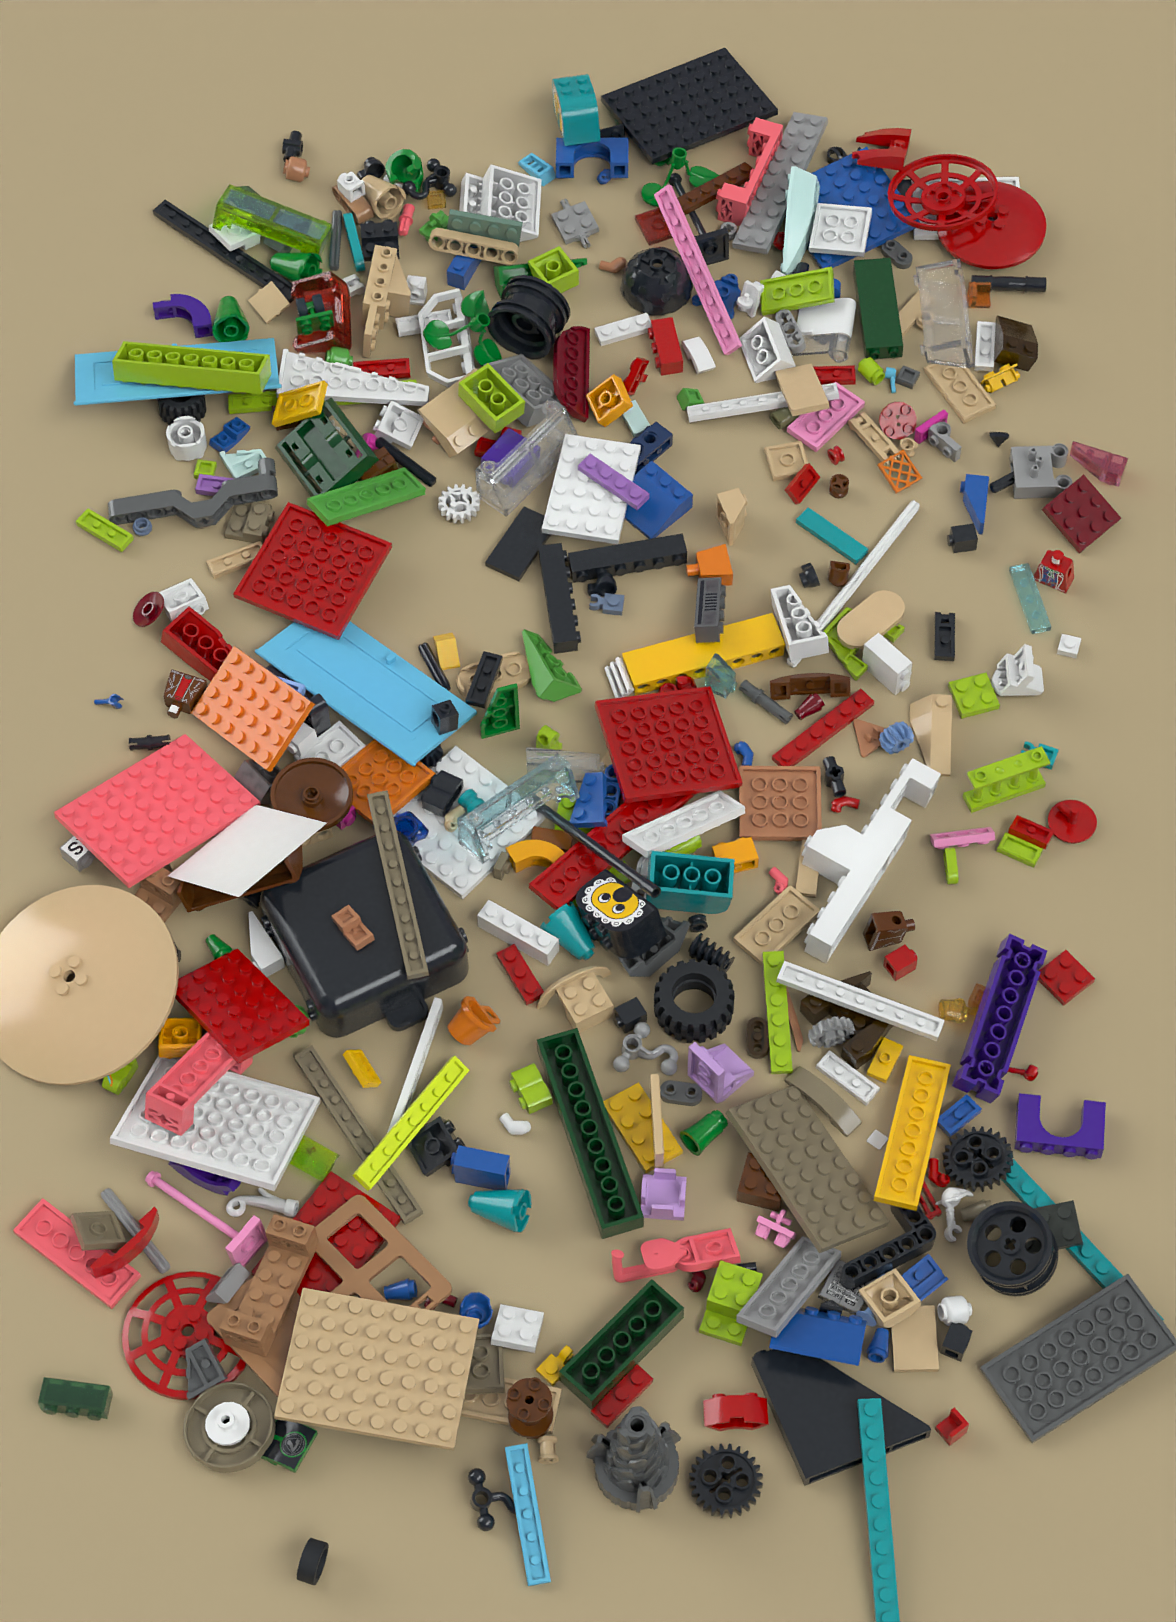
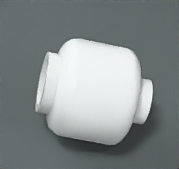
[937,1296,972,1326]

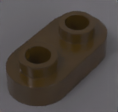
[747,1017,769,1059]

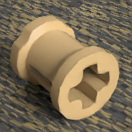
[537,1436,559,1464]

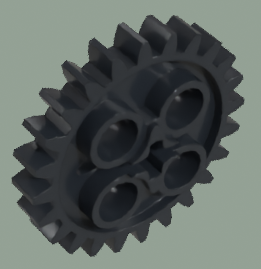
[942,1126,1014,1192]
[689,1443,763,1518]

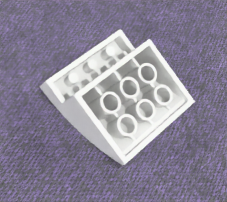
[459,165,542,242]

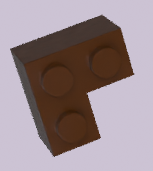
[737,1152,782,1212]

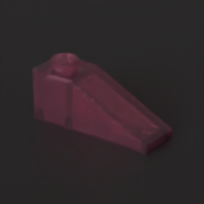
[1070,441,1128,487]

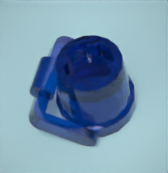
[394,811,429,846]

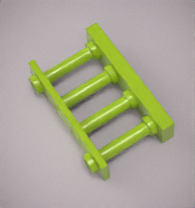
[963,746,1051,813]

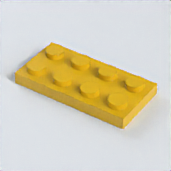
[603,1082,683,1174]

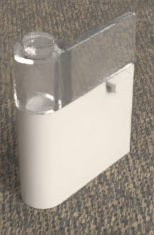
[792,298,857,363]

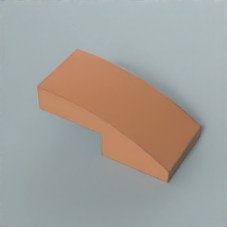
[331,905,375,951]

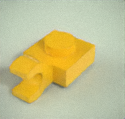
[536,1345,574,1387]

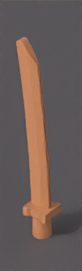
[786,986,803,1052]

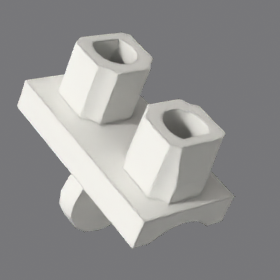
[737,280,764,318]

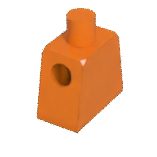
[686,544,733,586]

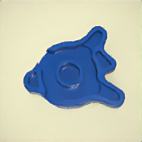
[692,273,741,319]

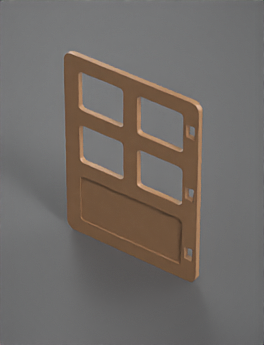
[207,1195,452,1398]

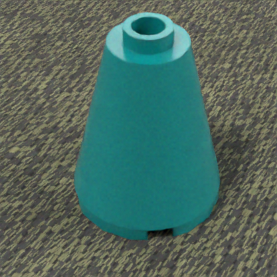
[540,902,595,961]
[468,1189,532,1233]

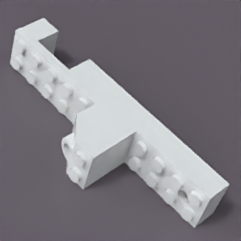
[802,758,941,963]

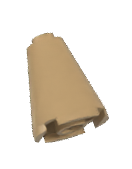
[362,175,406,219]

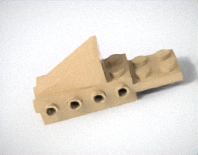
[361,245,411,358]

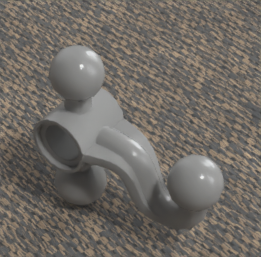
[613,1022,678,1076]

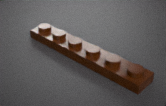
[677,162,754,215]

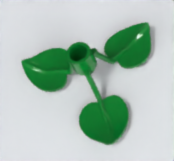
[641,147,719,207]
[423,290,502,366]

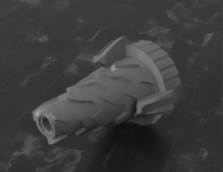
[587,1406,681,1513]

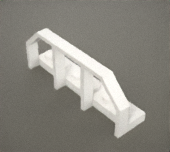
[418,288,475,388]

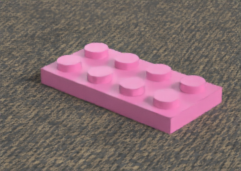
[787,382,865,452]

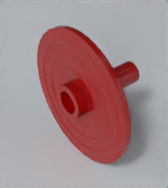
[1048,800,1097,843]

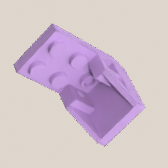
[687,1042,754,1103]

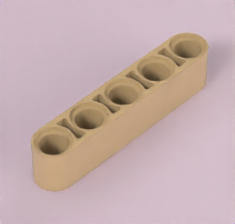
[429,228,519,265]

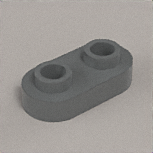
[881,239,913,269]
[660,1080,702,1106]

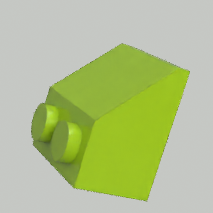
[528,246,579,293]

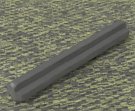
[329,210,342,271]

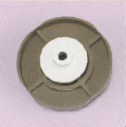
[183,1382,275,1473]

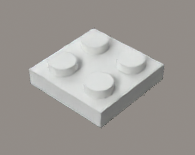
[491,1304,544,1353]

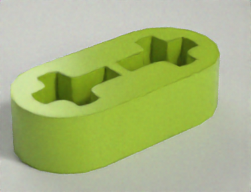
[943,847,959,884]

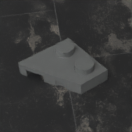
[185,1338,228,1400]

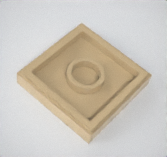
[764,441,808,481]

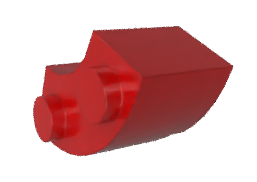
[703,1392,769,1431]

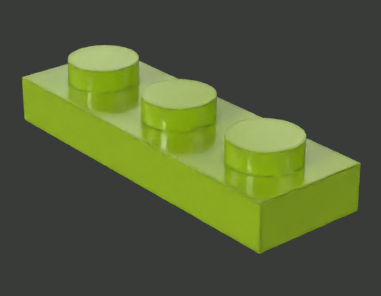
[76,508,134,552]

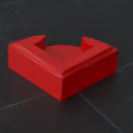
[676,676,697,690]

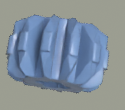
[879,721,914,754]

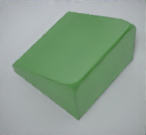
[677,388,705,411]

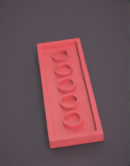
[13,1198,141,1309]

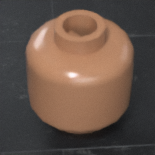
[283,156,310,182]

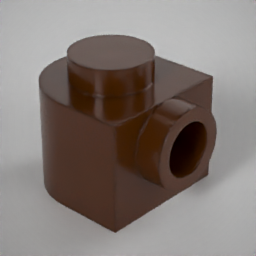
[828,561,850,587]

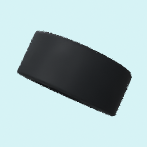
[297,1538,329,1585]

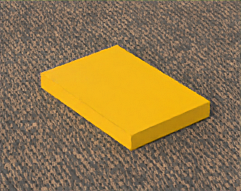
[272,380,328,428]

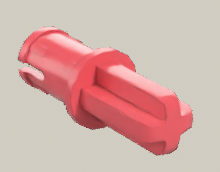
[398,204,415,236]

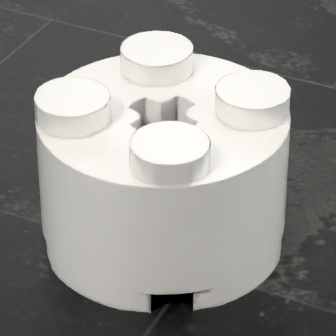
[166,416,207,461]

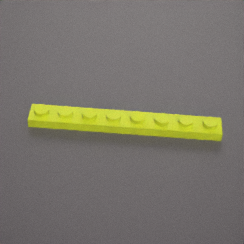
[352,1055,469,1191]

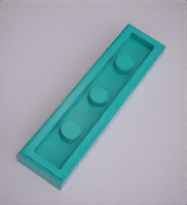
[796,507,869,565]

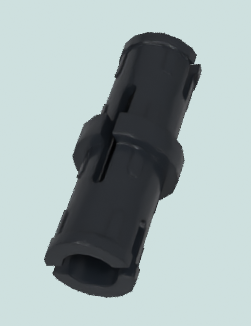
[129,734,171,751]

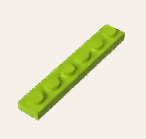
[762,951,793,1074]

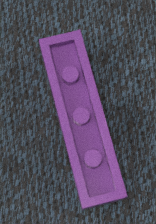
[578,453,650,510]

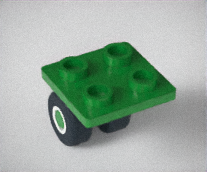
[295,294,334,335]

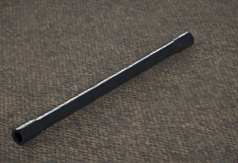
[525,793,661,898]

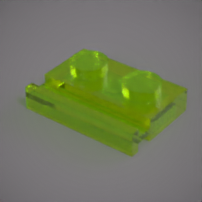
[289,1135,339,1182]

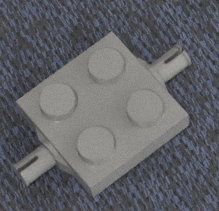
[551,199,599,249]

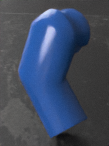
[597,169,612,184]

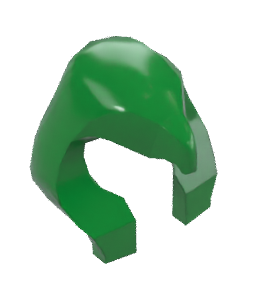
[385,149,424,193]

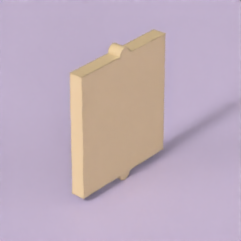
[248,281,291,324]

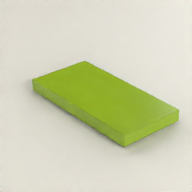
[760,267,835,316]

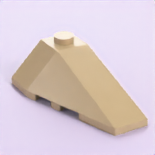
[910,694,952,776]

